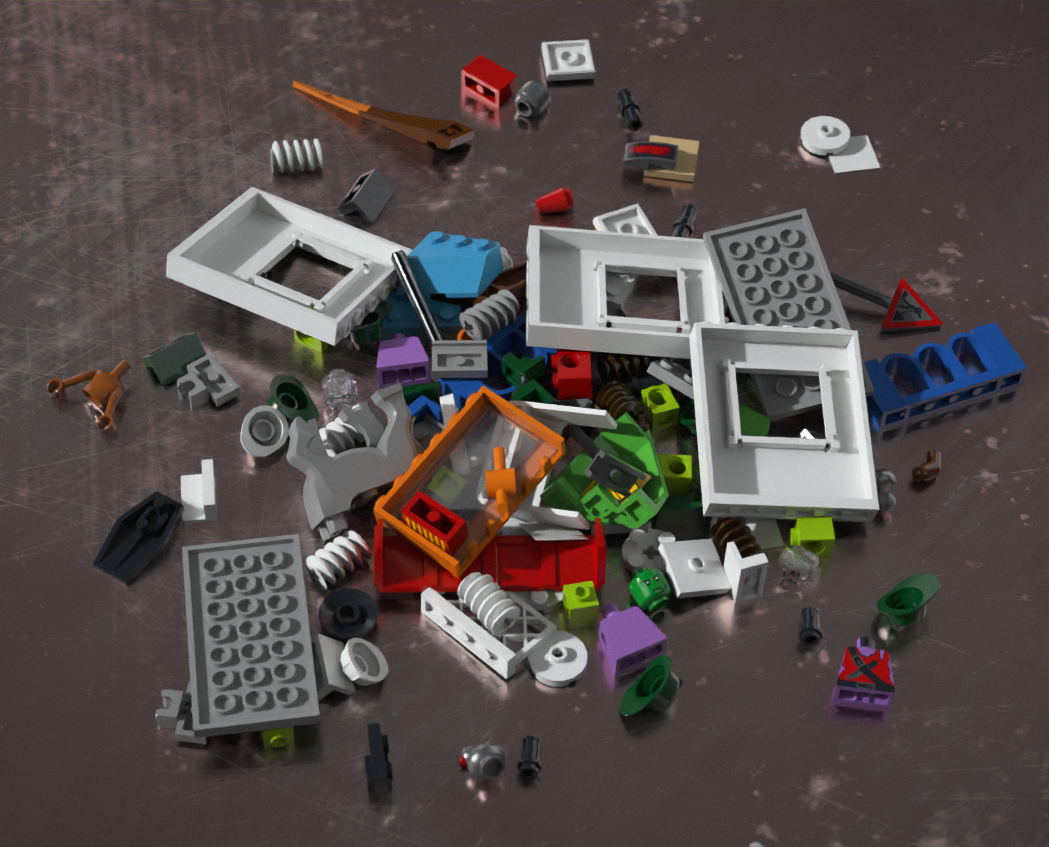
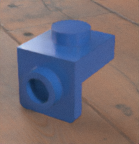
[407,395,443,426]

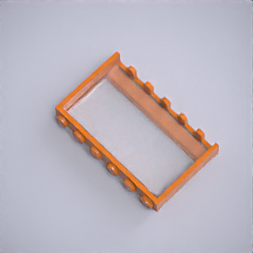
[373,386,566,578]

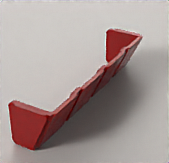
[374,518,607,592]

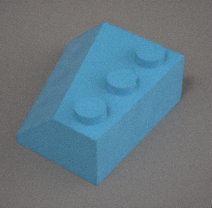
[396,231,504,299]

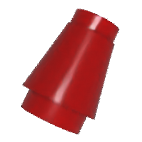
[535,187,574,214]

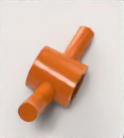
[485,447,517,514]

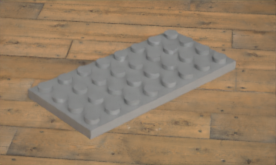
[703,208,874,421]
[182,534,320,738]

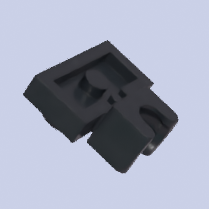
[364,723,393,795]

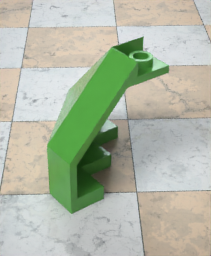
[540,412,669,529]

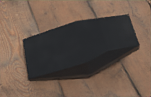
[92,491,184,585]

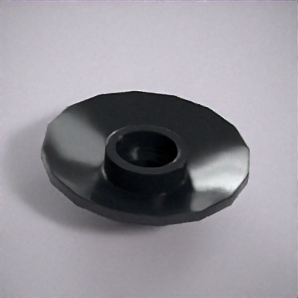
[318,588,378,639]

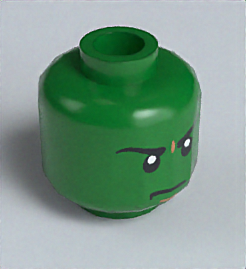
[628,566,672,612]

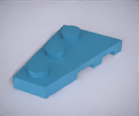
[381,290,461,334]

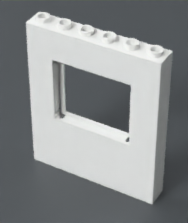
[166,187,412,346]
[526,225,729,359]
[689,321,879,522]

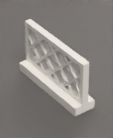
[421,587,557,679]

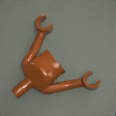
[47,360,131,435]

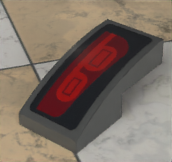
[623,141,679,170]

